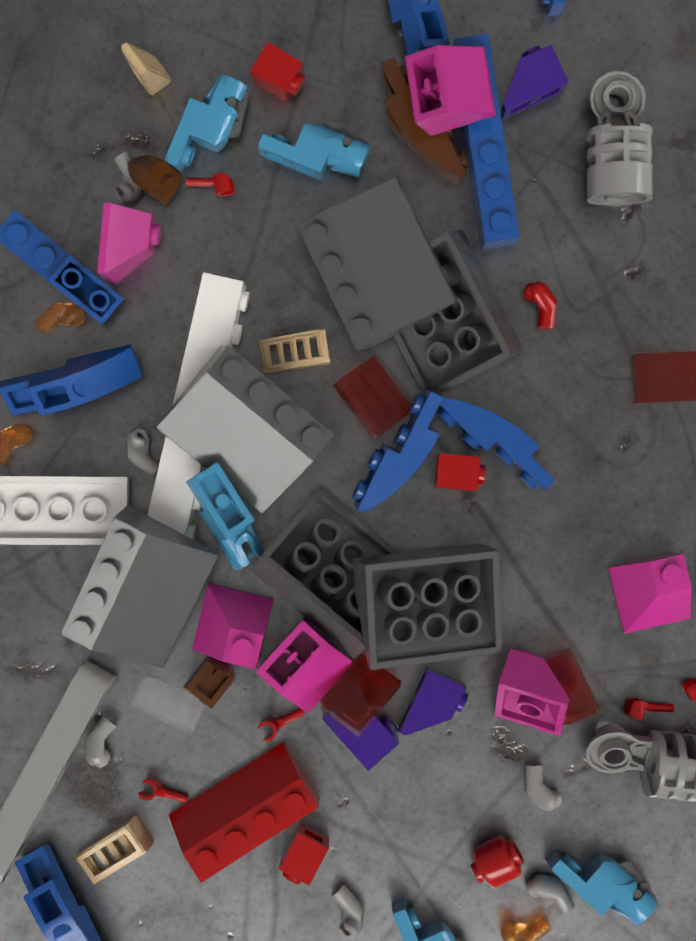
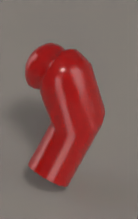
[524,281,557,330]

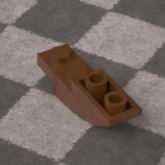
[381,57,468,185]

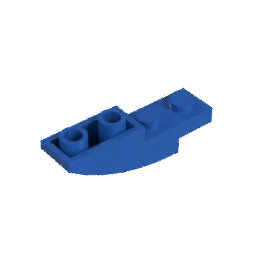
[388,0,450,56]
[0,210,124,325]
[0,344,143,416]
[352,388,443,513]
[437,398,555,490]
[15,844,101,941]

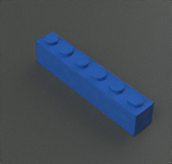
[453,34,520,250]

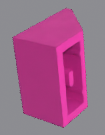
[405,45,496,136]
[256,617,354,713]

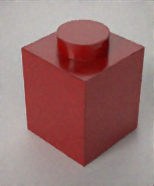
[250,42,306,102]
[434,453,486,491]
[279,824,329,886]

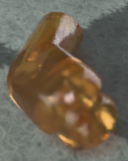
[34,302,85,334]
[0,423,32,466]
[501,915,552,941]

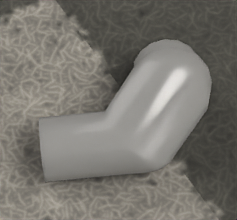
[115,151,141,203]
[127,428,160,478]
[85,714,117,768]
[525,762,562,811]
[526,874,575,914]
[331,883,364,939]

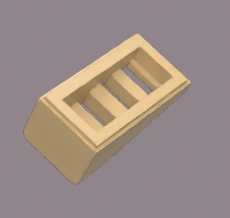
[121,42,171,96]
[259,328,330,374]
[75,815,154,884]

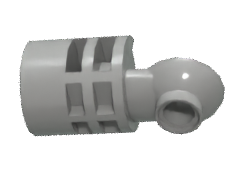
[587,71,653,206]
[586,724,696,802]

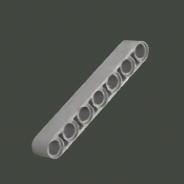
[0,660,116,885]

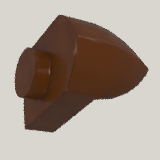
[127,155,184,206]
[183,656,235,709]

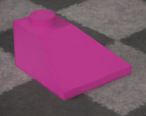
[97,203,161,285]
[608,552,692,634]
[192,583,274,669]
[494,648,569,736]

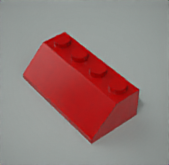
[168,741,320,883]

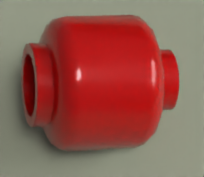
[470,835,524,888]

